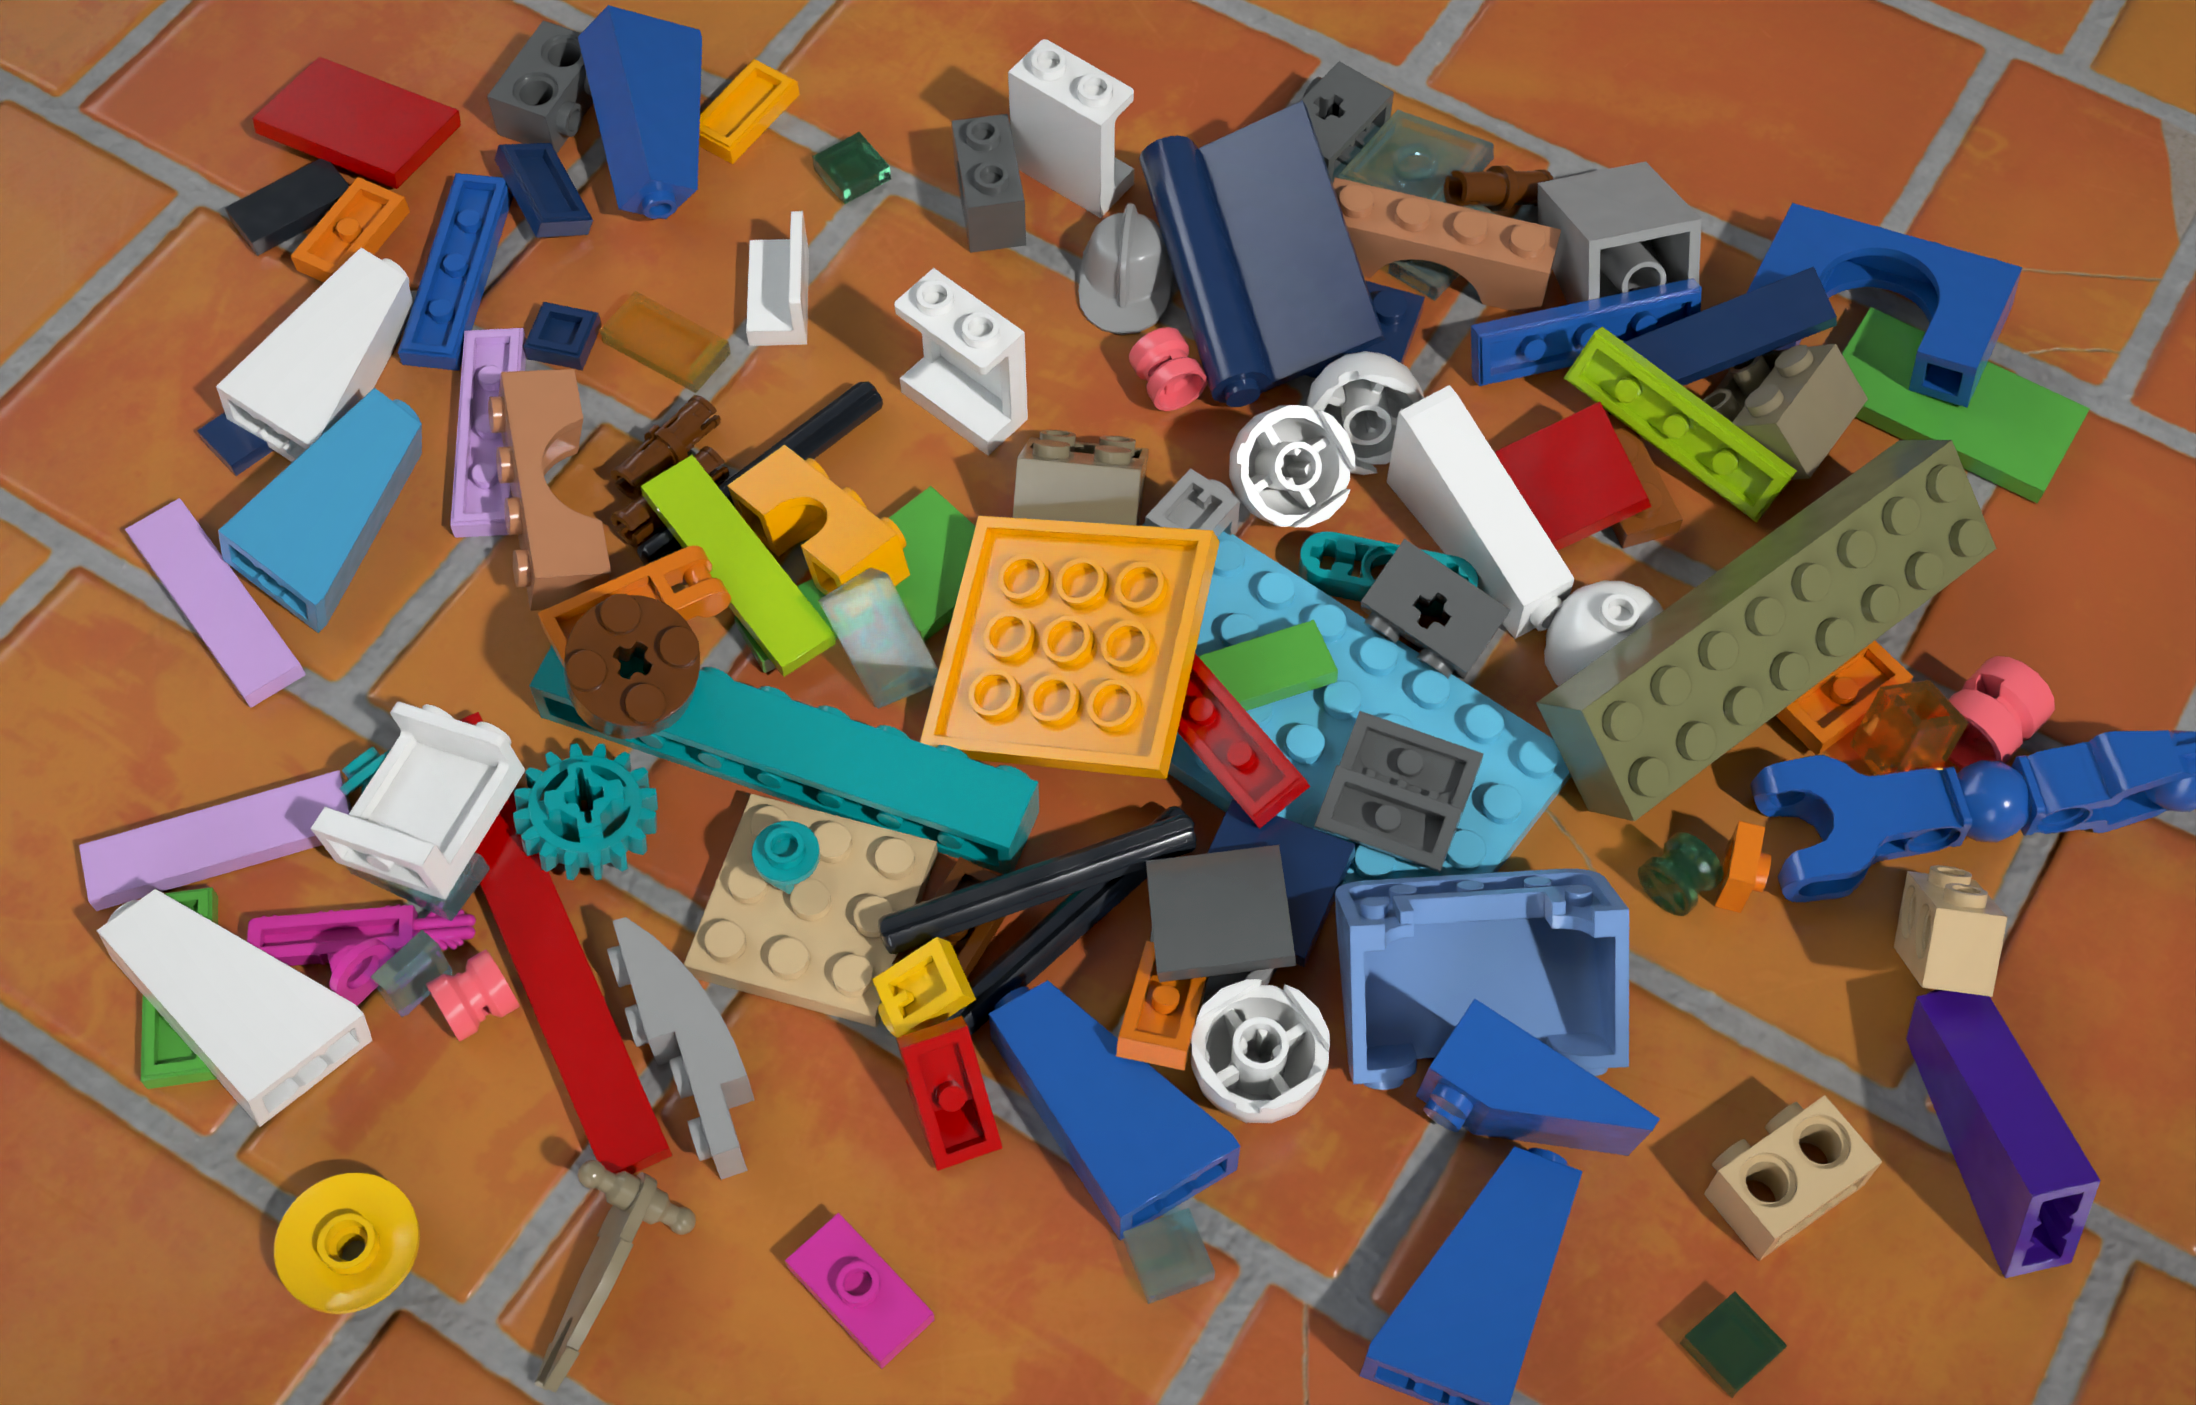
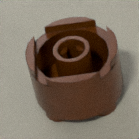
[564,594,700,739]

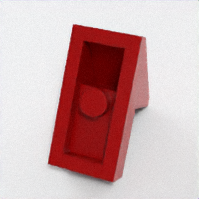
[896,1016,1003,1171]

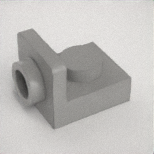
[1145,468,1240,537]

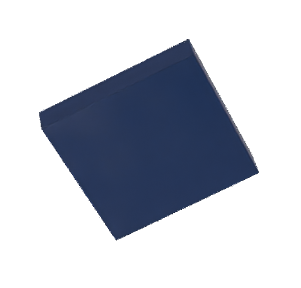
[1207,799,1355,967]

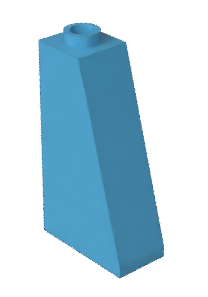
[218,388,422,633]

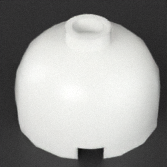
[1306,351,1424,475]
[1229,405,1355,527]
[1544,580,1664,686]
[1191,979,1330,1123]

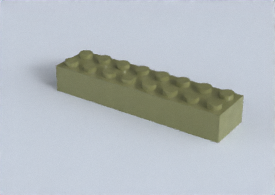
[1536,440,1997,821]

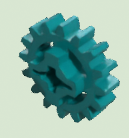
[513,743,658,880]

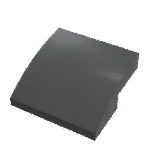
[1314,711,1484,873]
[1146,845,1296,982]

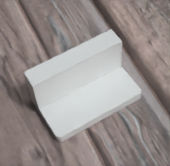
[746,211,809,346]

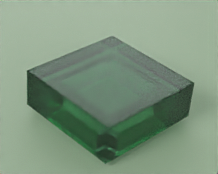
[812,132,891,205]
[1680,1291,1787,1398]

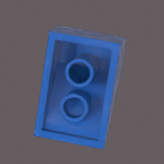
[1416,998,1660,1156]

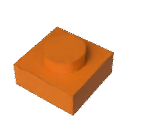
[1715,821,1772,913]

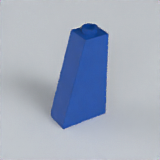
[578,5,702,219]
[989,980,1241,1240]
[1360,1146,1583,1405]

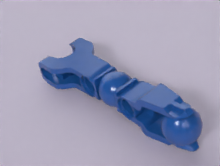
[1750,730,2196,902]

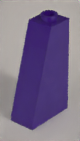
[1906,989,2101,1278]

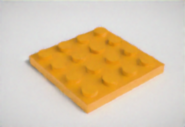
[920,516,1220,779]

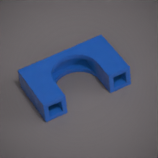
[1747,203,2022,407]

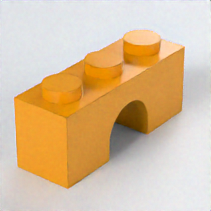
[727,445,910,618]

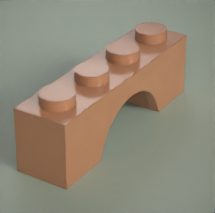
[1333,177,1561,314]
[488,369,611,611]

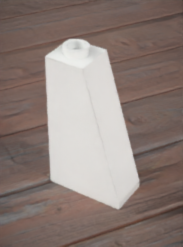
[216,248,413,462]
[1387,385,1575,639]
[97,889,373,1127]

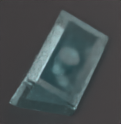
[818,567,938,708]

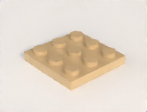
[684,794,938,1028]

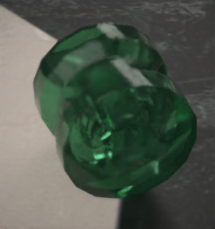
[1638,832,1724,916]

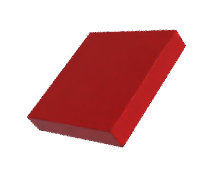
[1494,402,1652,551]

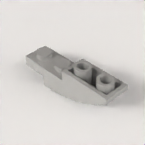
[607,917,755,1180]

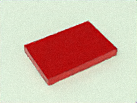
[252,56,461,189]

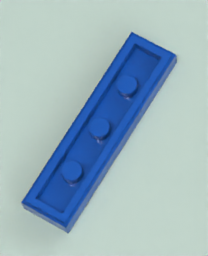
[398,173,513,371]
[1471,278,1702,386]

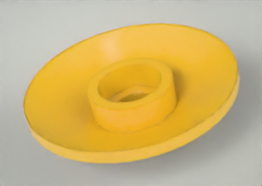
[274,1173,420,1314]

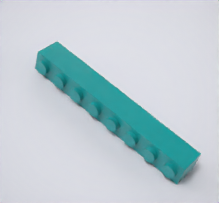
[529,645,1040,874]

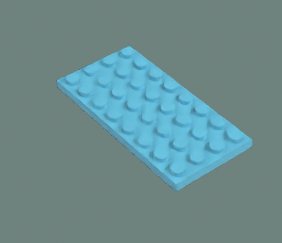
[1142,523,1572,885]

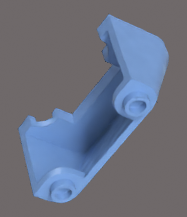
[1335,869,1629,1090]

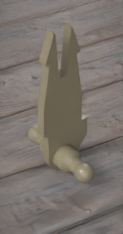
[534,1160,696,1393]

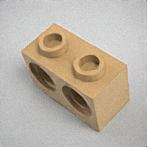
[1894,865,2008,997]
[1704,1095,1882,1261]

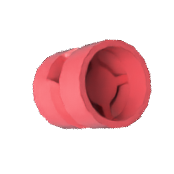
[1929,656,2055,769]

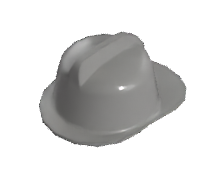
[1078,203,1173,335]

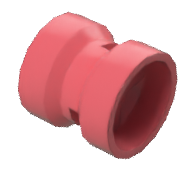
[1129,327,1207,411]
[426,949,520,1042]

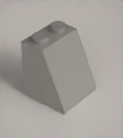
[1538,161,1702,305]

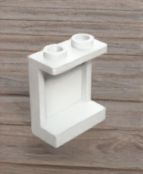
[1008,39,1134,218]
[894,268,1028,456]
[310,702,525,900]

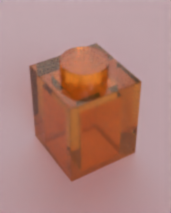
[1850,680,1969,776]

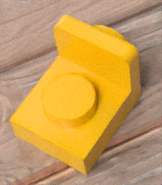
[872,937,976,1038]

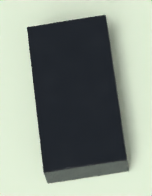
[225,158,349,256]

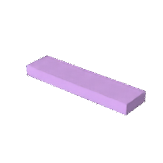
[450,328,527,538]
[125,498,306,708]
[79,770,352,911]

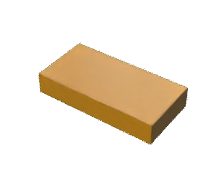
[699,59,800,164]

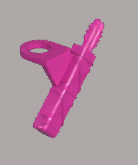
[247,904,476,1006]

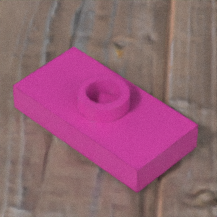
[785,1213,935,1369]

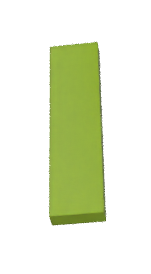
[1564,327,1797,522]
[641,454,836,677]

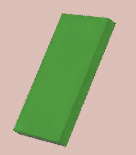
[1842,307,2090,504]

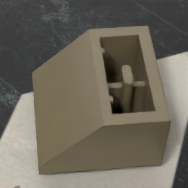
[1703,344,1868,480]
[1013,430,1149,526]

